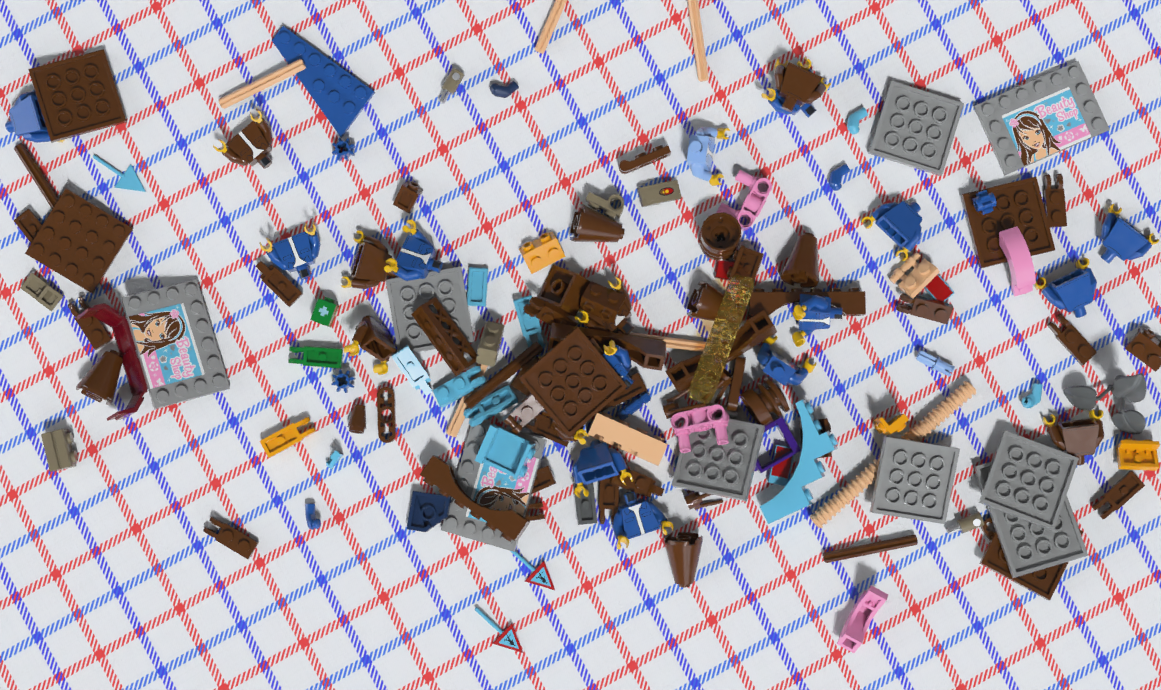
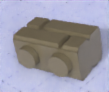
[476,321,504,367]
[41,429,78,472]

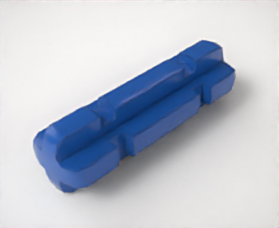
[616,391,651,421]

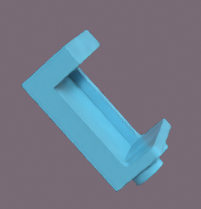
[475,424,536,480]

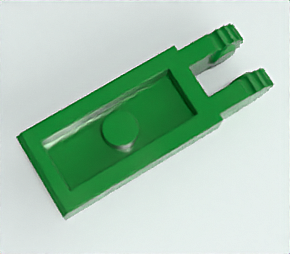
[288,346,343,369]

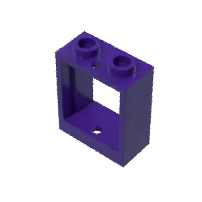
[754,417,801,473]

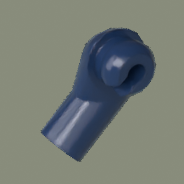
[490,80,519,98]

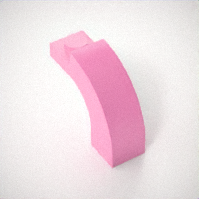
[999,226,1036,297]
[837,585,888,653]

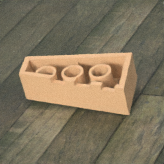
[588,412,668,466]

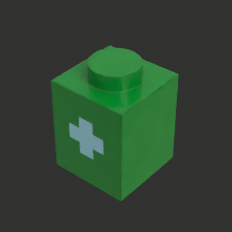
[310,297,339,328]

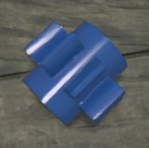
[332,138,355,162]
[973,190,997,215]
[331,370,356,393]

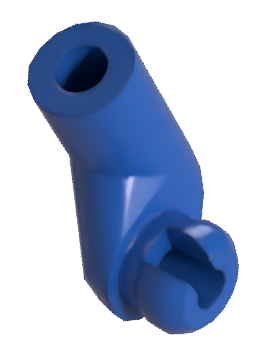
[829,164,850,191]
[305,503,321,530]

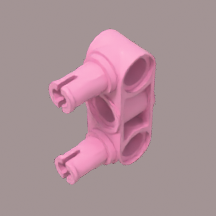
[717,169,772,231]
[671,405,729,453]

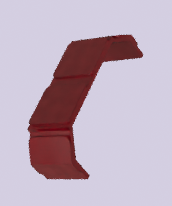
[76,303,148,421]

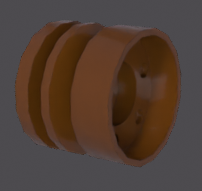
[699,212,741,261]
[740,377,790,426]

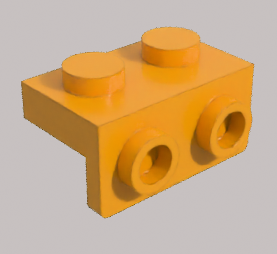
[519,232,566,274]
[873,414,909,435]
[1116,439,1160,471]

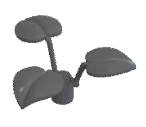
[1064,373,1147,434]

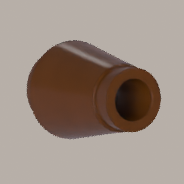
[347,405,367,434]

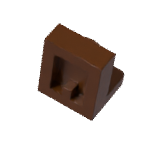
[393,181,423,214]

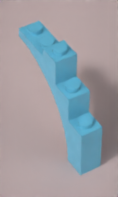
[760,400,838,524]

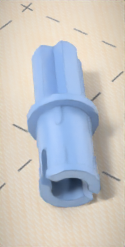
[916,350,955,377]

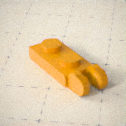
[260,417,316,458]

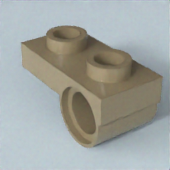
[586,192,624,219]

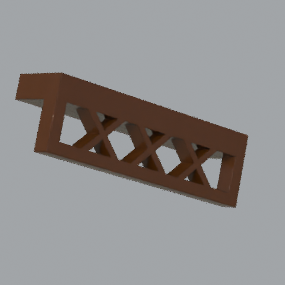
[411,297,477,376]

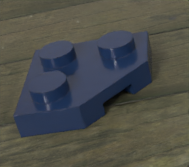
[407,491,452,532]

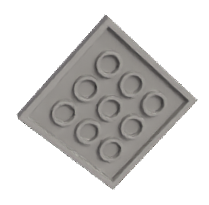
[868,81,964,176]
[386,267,474,353]
[672,416,765,502]
[978,430,1079,531]
[870,436,960,524]

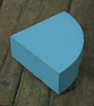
[326,451,343,470]

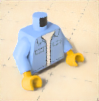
[687,127,730,186]

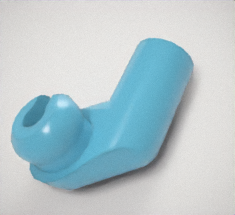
[847,107,868,134]
[1021,383,1043,408]

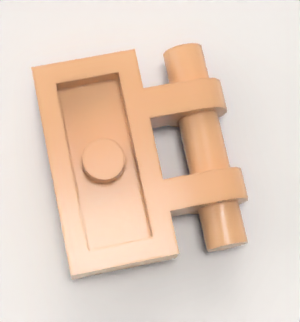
[889,252,940,299]

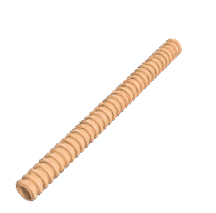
[810,381,977,528]

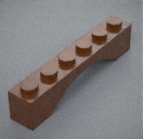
[748,288,866,317]
[665,310,777,393]
[547,322,666,371]
[420,455,531,542]

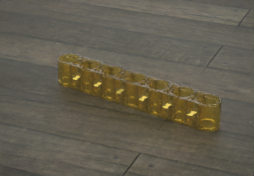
[688,275,754,403]

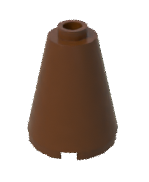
[570,204,625,242]
[781,232,819,288]
[687,281,742,324]
[76,350,123,405]
[664,532,703,588]

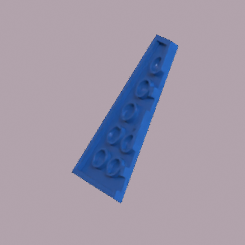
[272,26,375,138]

